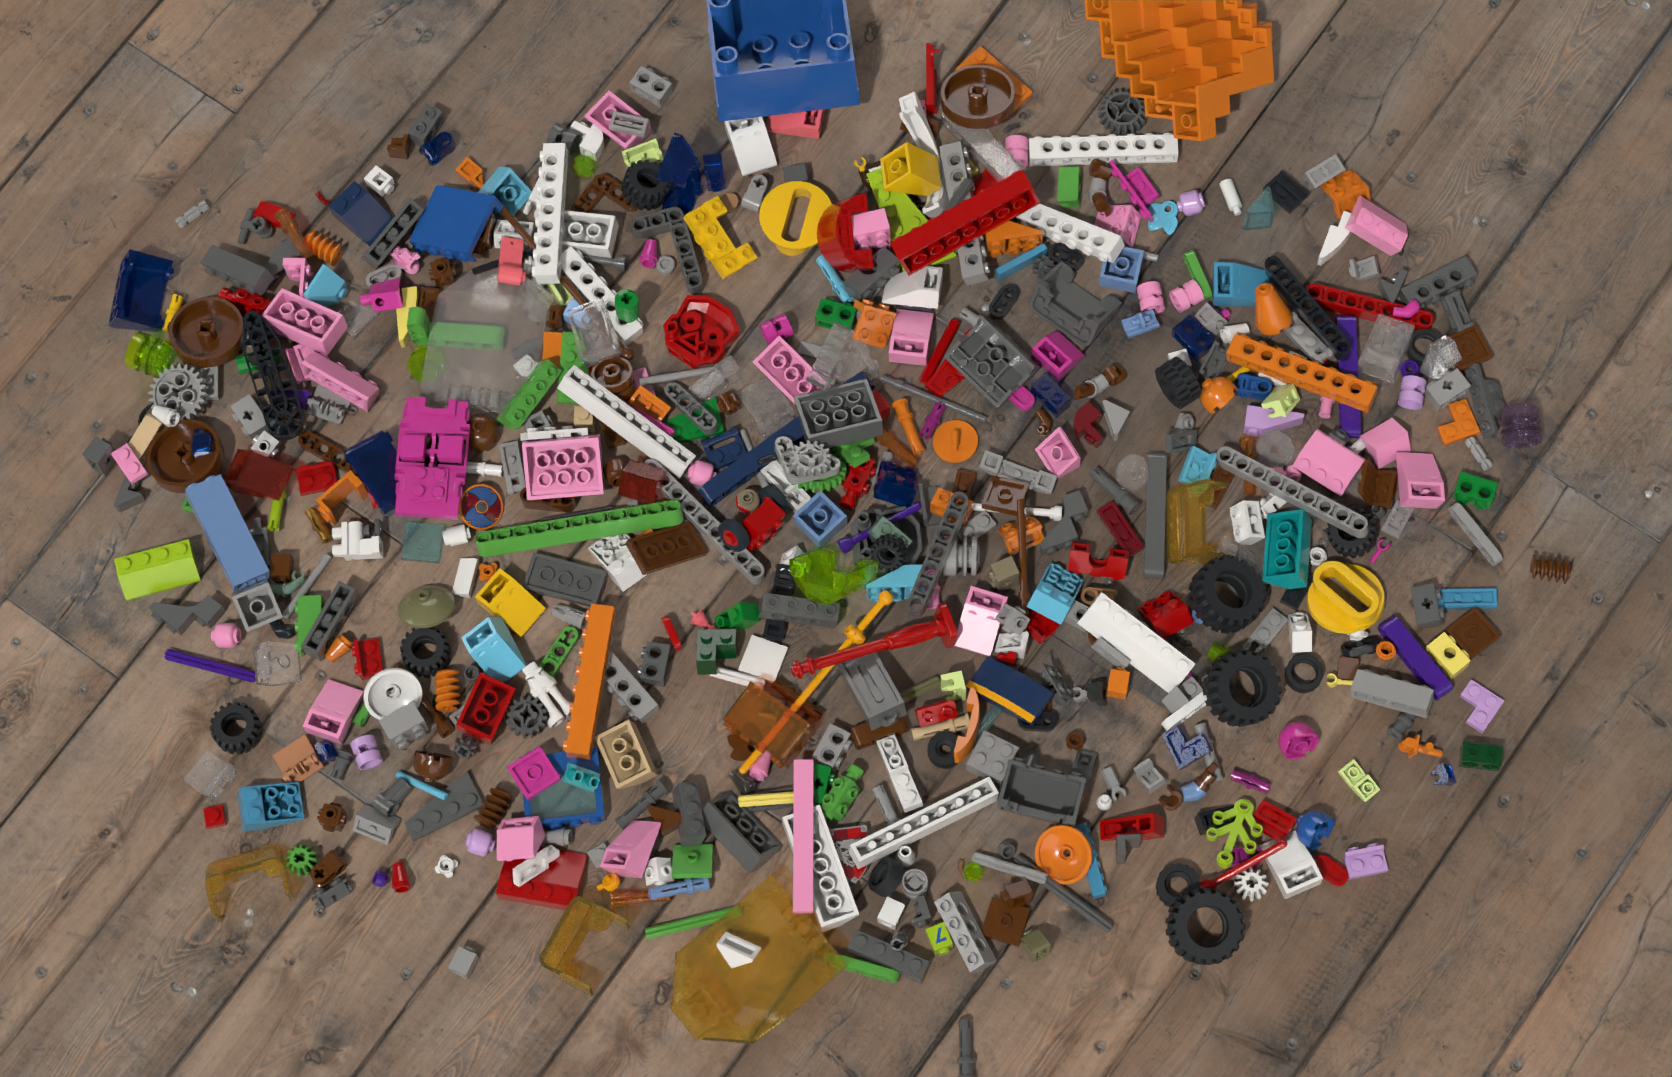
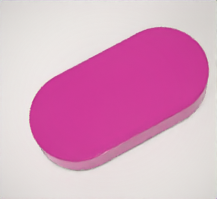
[1009,386,1035,411]

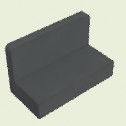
[918,484,942,527]
[1115,834,1141,864]

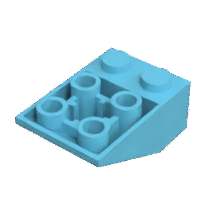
[1027,562,1084,625]
[866,565,925,602]
[461,617,527,683]

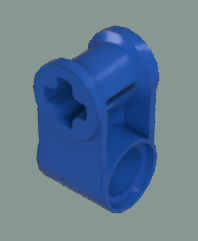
[1234,374,1272,401]

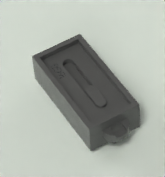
[837,653,907,731]

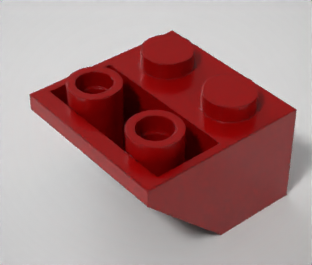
[1137,591,1193,639]

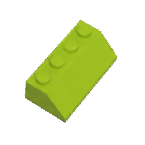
[114,539,201,601]

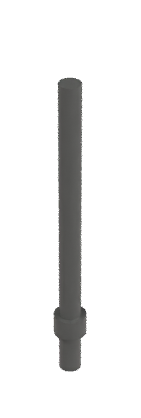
[880,374,987,424]

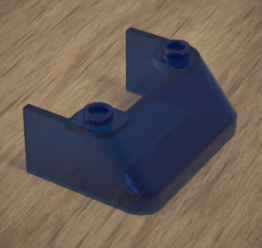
[656,132,704,216]

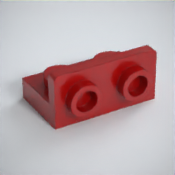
[295,461,337,496]
[351,638,384,680]
[915,699,958,727]

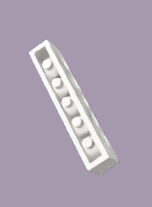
[1016,204,1125,263]
[561,246,643,346]

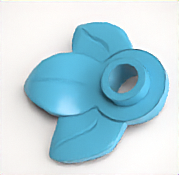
[1147,201,1178,235]

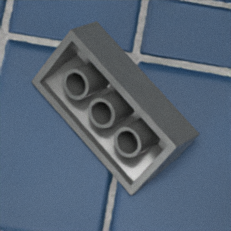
[702,791,783,873]

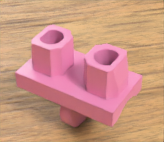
[390,246,420,274]

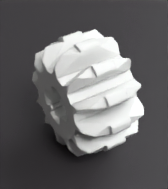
[1234,867,1269,902]

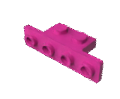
[1109,160,1159,223]

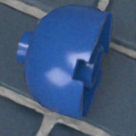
[1296,810,1334,851]

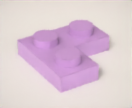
[1460,680,1504,734]

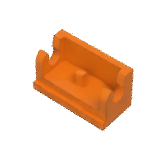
[628,385,671,422]

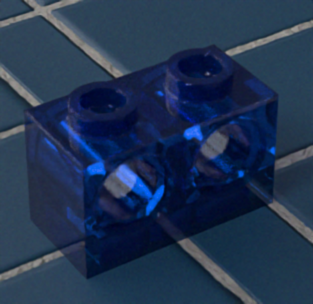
[703,153,726,192]
[1171,315,1215,361]
[1031,372,1071,418]

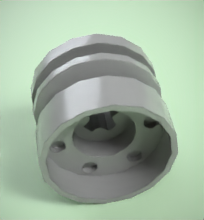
[943,536,980,576]

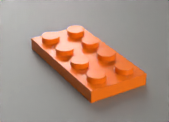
[955,46,1033,116]

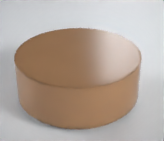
[720,193,739,212]

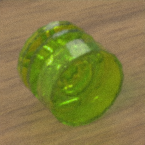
[125,331,172,378]

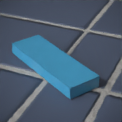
[995,244,1047,282]
[1440,588,1498,609]

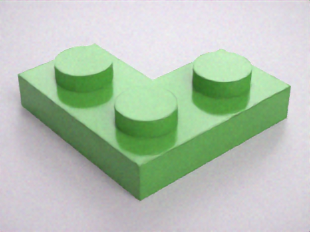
[832,437,875,468]

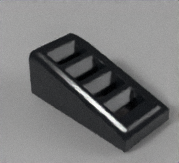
[1194,805,1236,835]

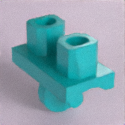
[561,762,600,792]

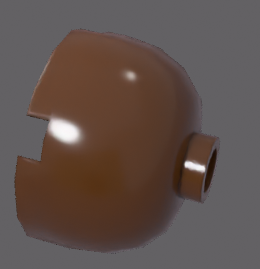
[464,413,500,452]
[413,750,453,783]

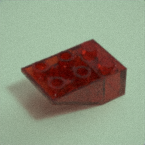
[223,449,294,501]

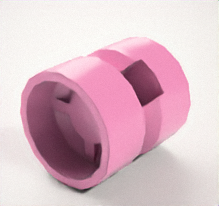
[1004,135,1029,169]
[1169,279,1204,313]
[1136,281,1165,314]

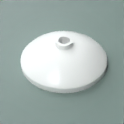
[363,668,422,720]

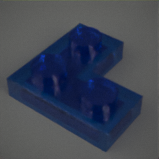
[1162,725,1213,770]

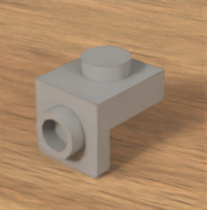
[1349,256,1380,282]
[1134,758,1166,794]

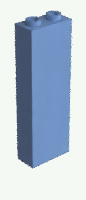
[185,474,269,592]

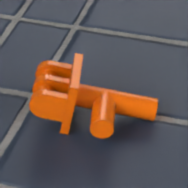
[1398,735,1443,758]

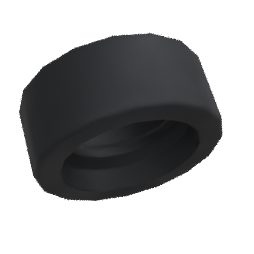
[1406,328,1443,367]
[1285,654,1323,693]
[868,857,904,897]

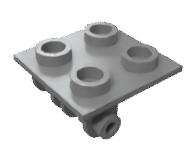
[306,384,351,425]

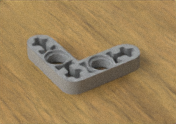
[774,436,841,484]

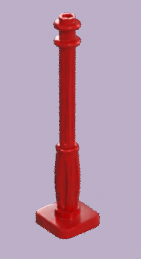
[790,602,958,679]

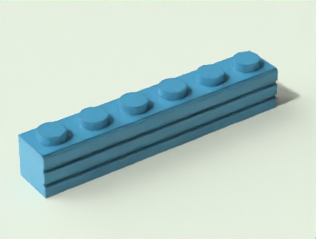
[1075,823,1107,899]

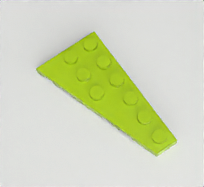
[866,168,958,272]

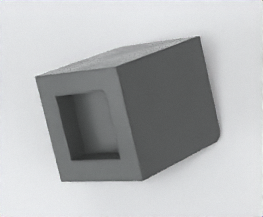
[783,163,808,183]

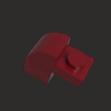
[1073,401,1103,449]

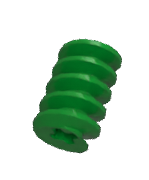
[615,289,639,323]

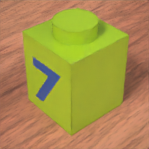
[925,922,953,956]

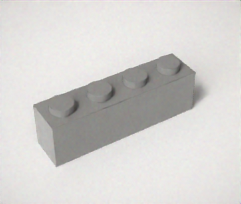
[1350,669,1434,718]

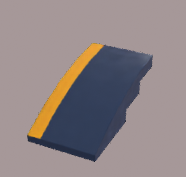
[965,656,1054,725]

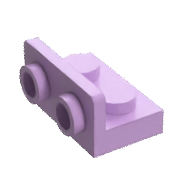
[1343,843,1388,880]

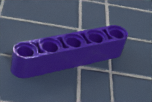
[1377,615,1453,701]

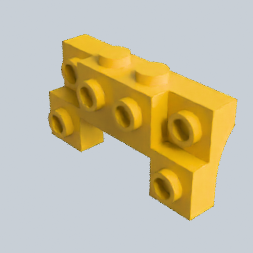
[683,196,758,280]

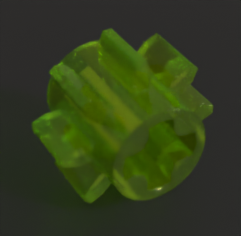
[572,155,595,179]

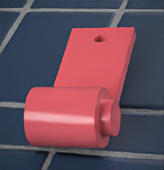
[497,237,526,286]

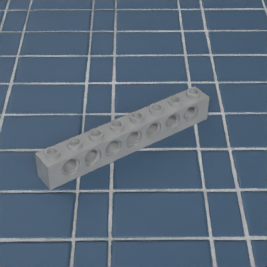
[939,141,990,286]

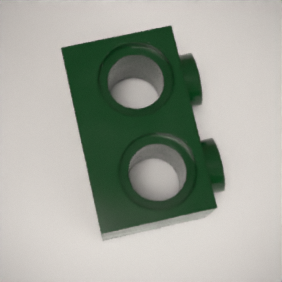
[1459,741,1503,772]

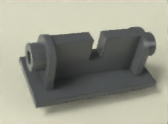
[311,877,353,910]

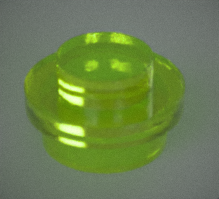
[963,862,983,882]

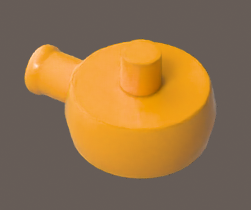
[597,873,620,891]

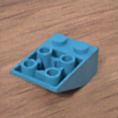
[1212,262,1269,307]
[237,782,304,832]

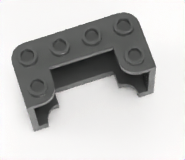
[997,757,1086,827]

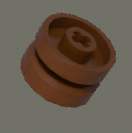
[591,356,636,402]

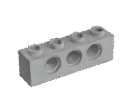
[604,649,659,725]
[934,891,997,973]

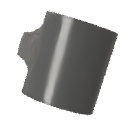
[373,778,412,818]

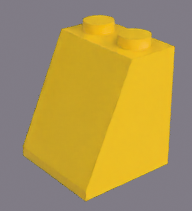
[880,142,942,196]

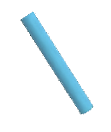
[395,771,448,800]

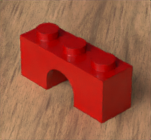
[1067,542,1129,580]

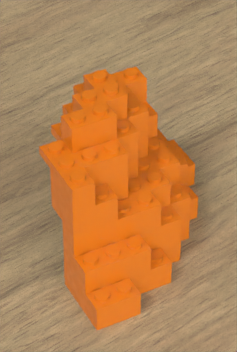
[1084,0,1274,141]

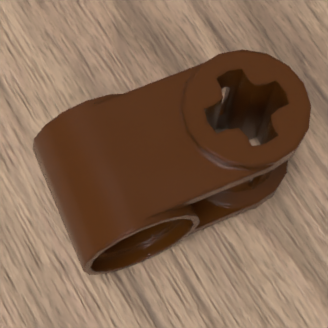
[310,850,348,888]

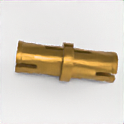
[305,507,333,544]

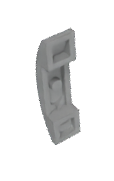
[979,450,1057,494]

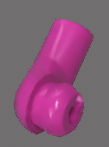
[1393,300,1420,318]

